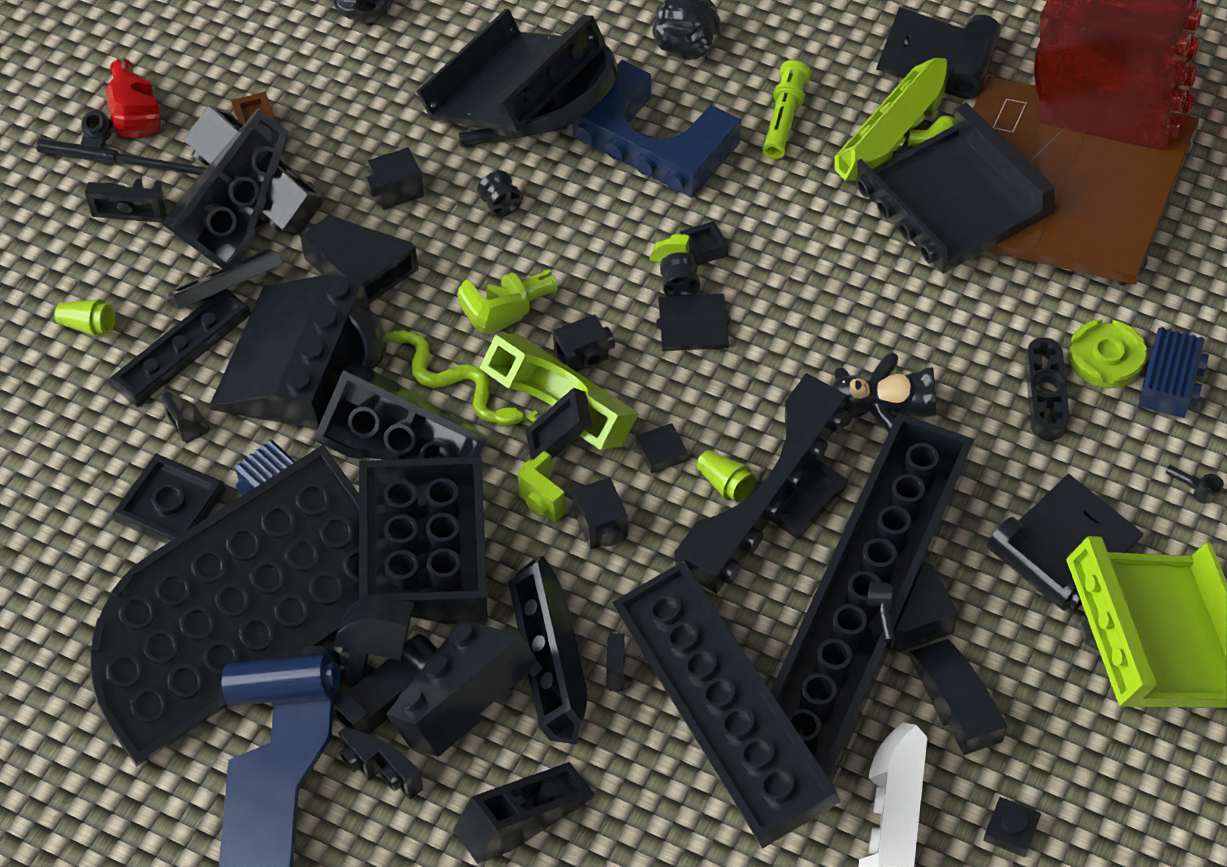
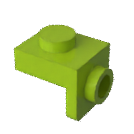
[518,451,565,523]

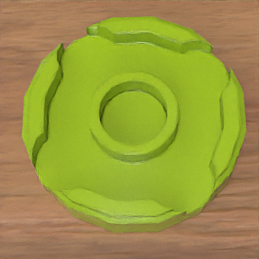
[1068,319,1147,389]

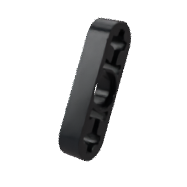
[1025,337,1069,441]

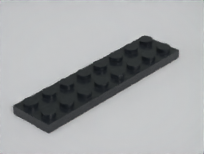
[612,561,842,849]

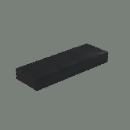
[167,249,283,309]

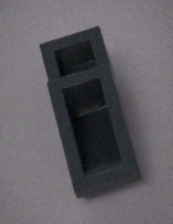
[909,639,1008,755]

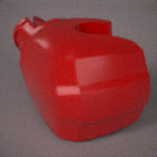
[106,58,161,139]

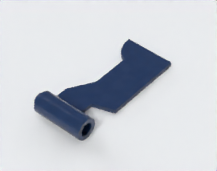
[219,654,340,867]

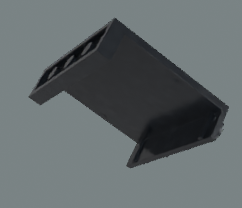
[416,9,607,132]

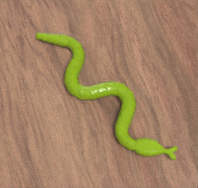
[385,330,538,427]

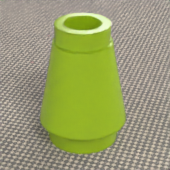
[55,299,116,337]
[696,450,756,502]

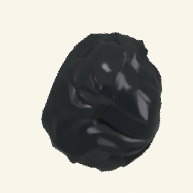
[652,0,721,60]

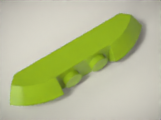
[834,57,948,181]

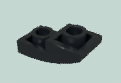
[338,727,423,800]

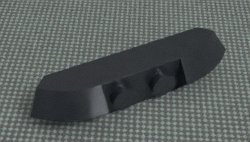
[508,556,587,745]

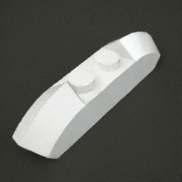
[858,722,927,867]

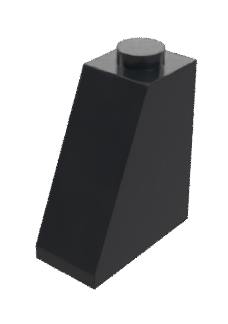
[300,215,419,304]

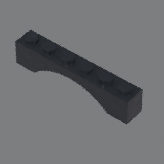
[674,373,849,594]

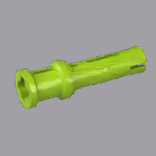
[762,60,811,159]

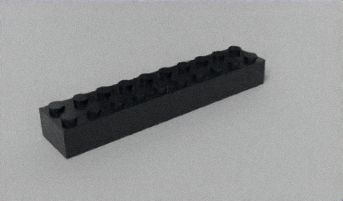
[771,412,974,784]

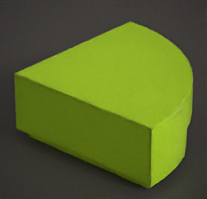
[649,234,689,263]

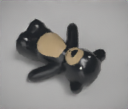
[832,353,936,433]

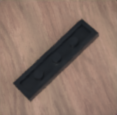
[109,289,251,407]

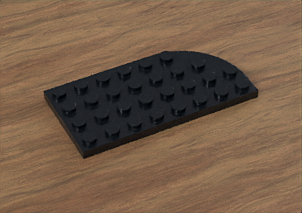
[90,445,359,767]

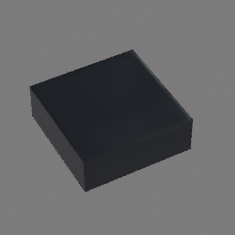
[680,221,729,266]
[636,423,688,474]
[606,633,625,691]

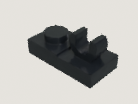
[85,179,166,223]

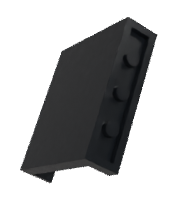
[856,103,1055,274]

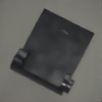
[876,7,1001,99]
[987,473,1144,611]

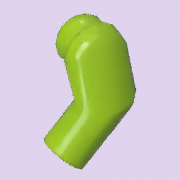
[908,115,955,147]

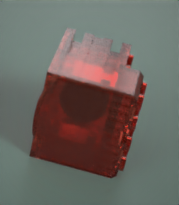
[1034,0,1202,150]

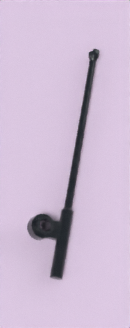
[36,111,314,187]

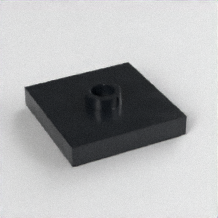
[112,453,226,544]

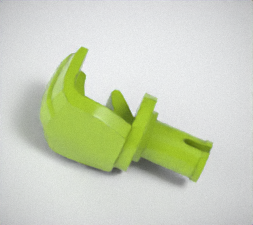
[457,269,558,334]

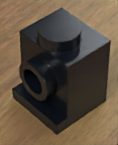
[553,314,615,372]

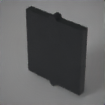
[656,294,730,351]

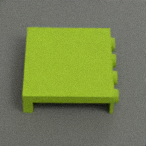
[1066,536,1227,708]

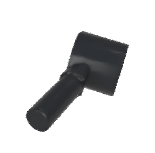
[1165,465,1224,504]
[867,581,895,642]

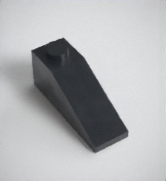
[453,762,595,864]

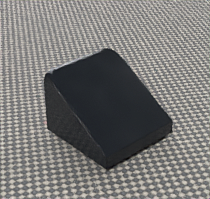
[161,392,210,443]

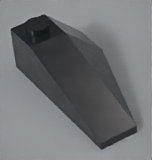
[162,108,289,268]
[313,362,488,460]

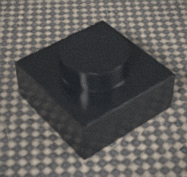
[983,797,1042,858]

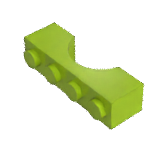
[479,334,639,450]

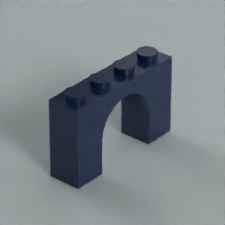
[573,60,741,198]

